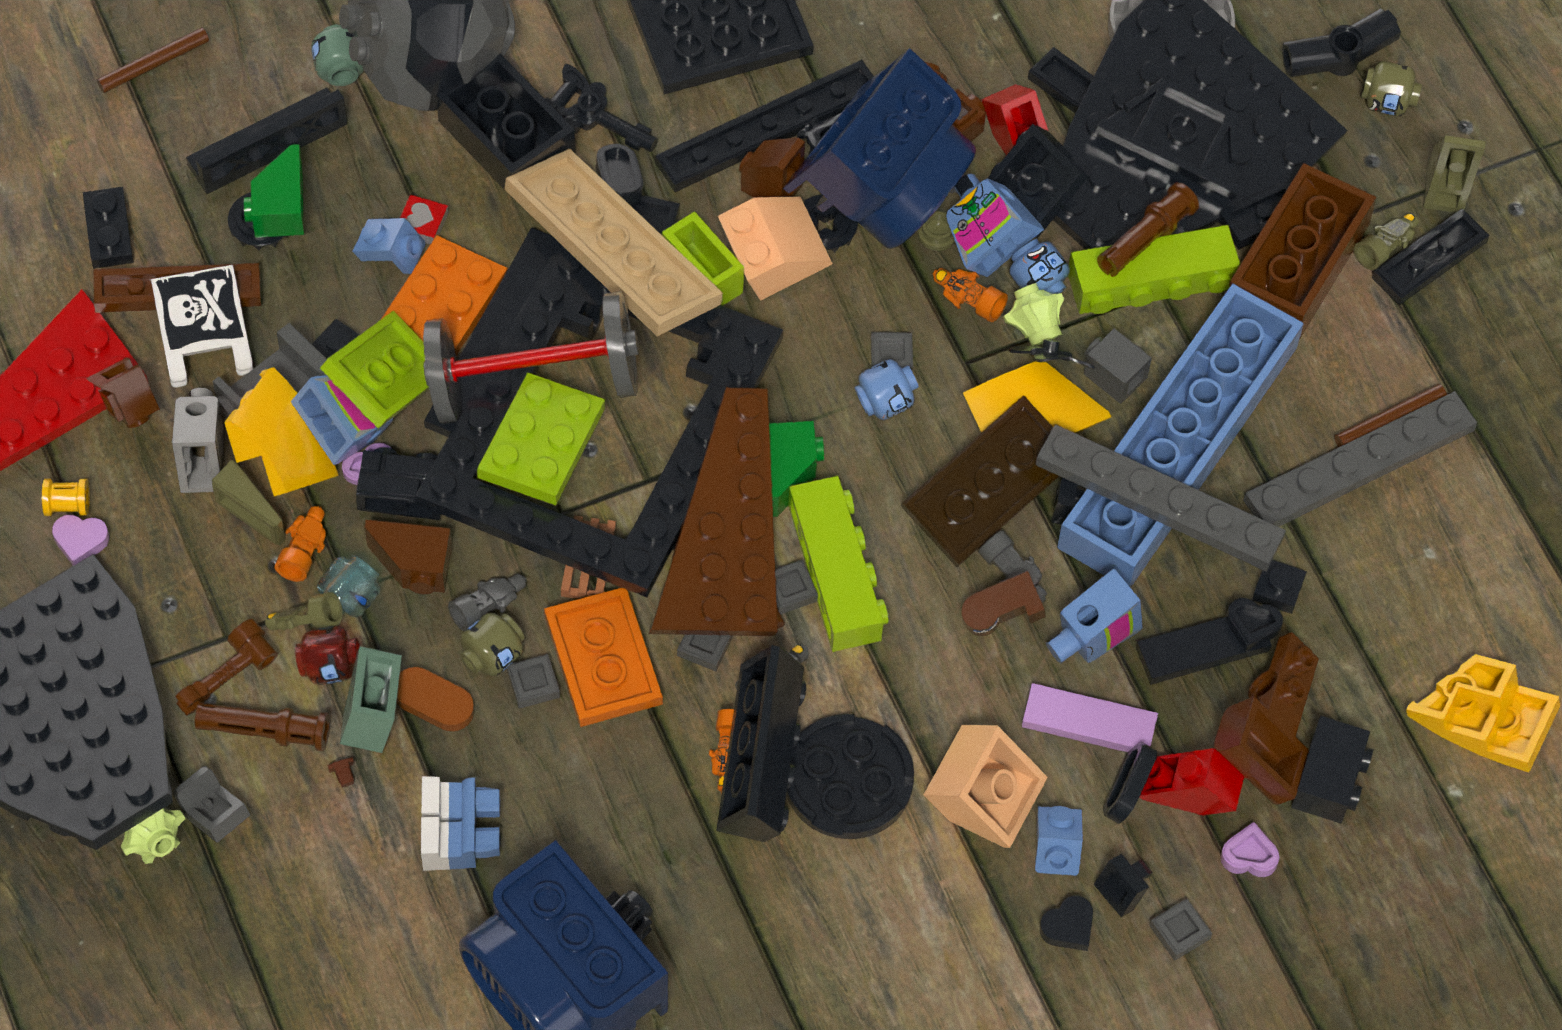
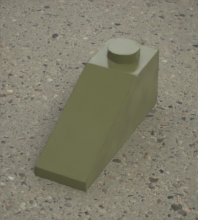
[1423,135,1486,213]

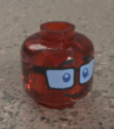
[295,625,360,685]

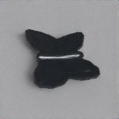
[1009,339,1095,370]

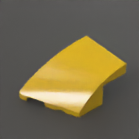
[963,361,1112,434]
[224,367,339,496]
[1406,654,1560,772]

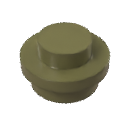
[917,211,955,251]

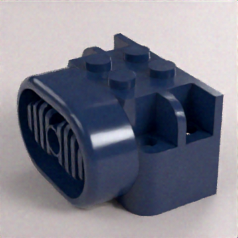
[783,48,976,249]
[459,840,668,1030]

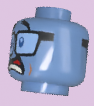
[1009,239,1070,294]
[854,359,919,420]

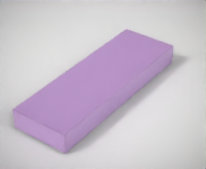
[1022,683,1158,753]

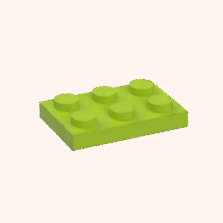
[320,311,429,429]
[477,373,605,505]

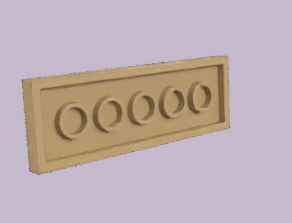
[505,149,723,336]

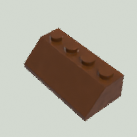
[1229,163,1376,340]

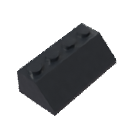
[716,645,806,842]

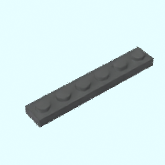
[1243,391,1477,527]
[1036,424,1286,572]

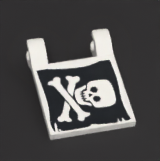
[151,265,253,388]

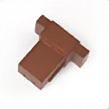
[328,757,354,788]

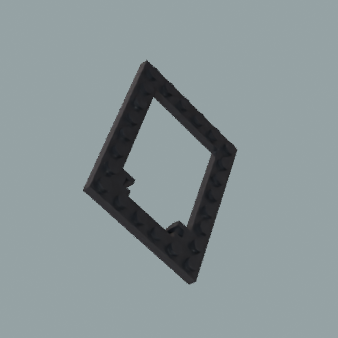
[415,243,784,598]

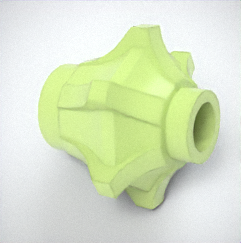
[1003,283,1064,346]
[121,808,185,864]

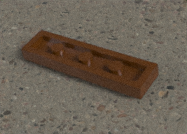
[93,263,261,313]

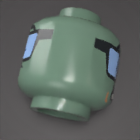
[311,25,364,86]

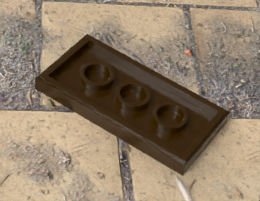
[901,396,1060,568]

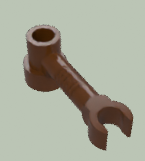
[175,619,278,716]

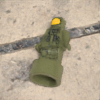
[1354,213,1419,270]
[265,592,343,631]

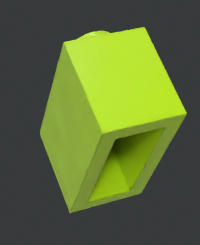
[662,211,744,306]

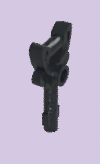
[545,64,658,152]

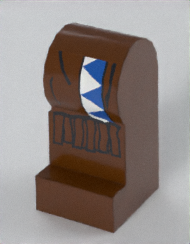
[961,571,1046,636]

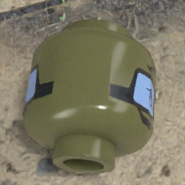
[1361,61,1422,116]
[460,613,525,676]

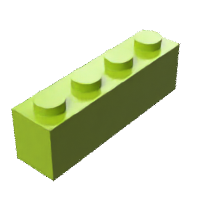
[1068,225,1241,314]
[788,476,888,652]

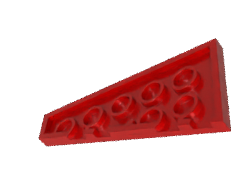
[0,289,149,471]

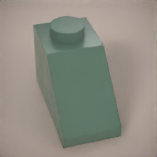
[340,646,402,753]

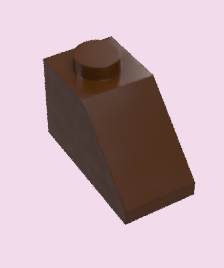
[739,138,805,198]
[365,519,452,594]

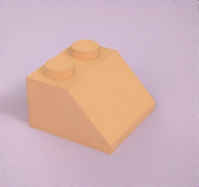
[718,196,833,301]
[923,725,1048,848]

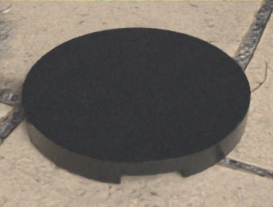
[786,714,914,839]

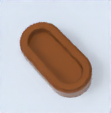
[396,667,474,731]

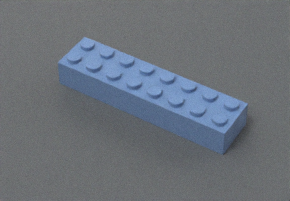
[1057,284,1304,588]

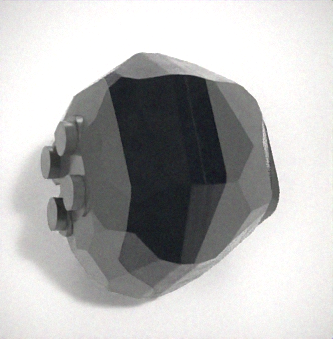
[339,0,515,111]

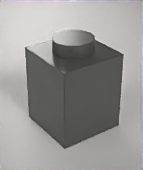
[1084,328,1152,404]

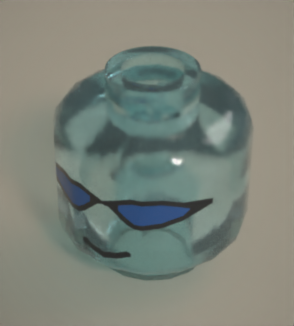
[317,554,381,618]

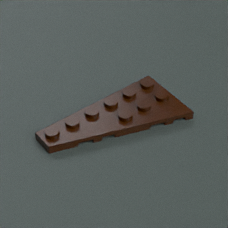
[648,387,778,636]

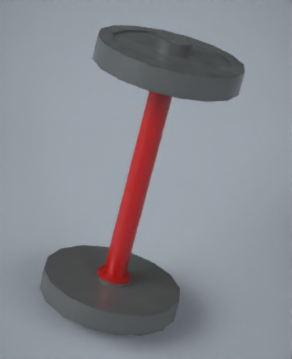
[423,291,639,424]

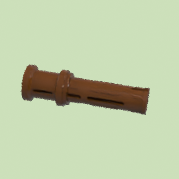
[1097,182,1199,277]
[195,702,330,751]

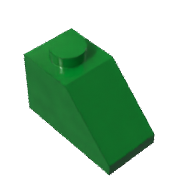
[244,144,304,237]
[769,421,824,517]

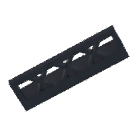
[186,87,347,194]

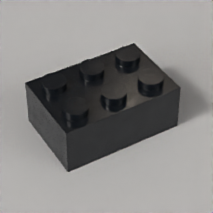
[437,54,576,199]

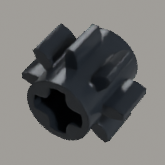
[606,890,653,941]

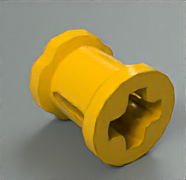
[42,478,90,516]

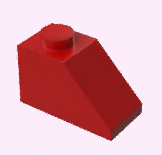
[981,84,1048,155]

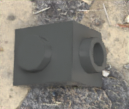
[173,766,250,843]

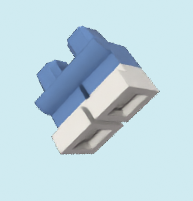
[421,776,500,871]

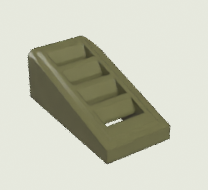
[212,460,285,546]

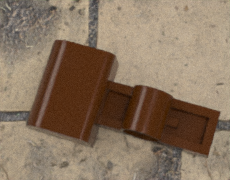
[1214,632,1319,805]

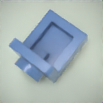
[352,218,425,274]
[1035,806,1083,876]

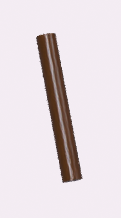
[96,27,209,93]
[1334,384,1447,447]

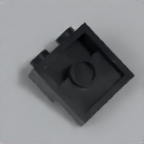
[987,124,1089,239]

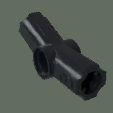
[1282,9,1401,77]

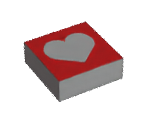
[400,195,449,244]

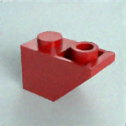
[1139,748,1244,815]

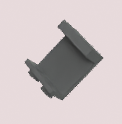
[213,323,327,419]

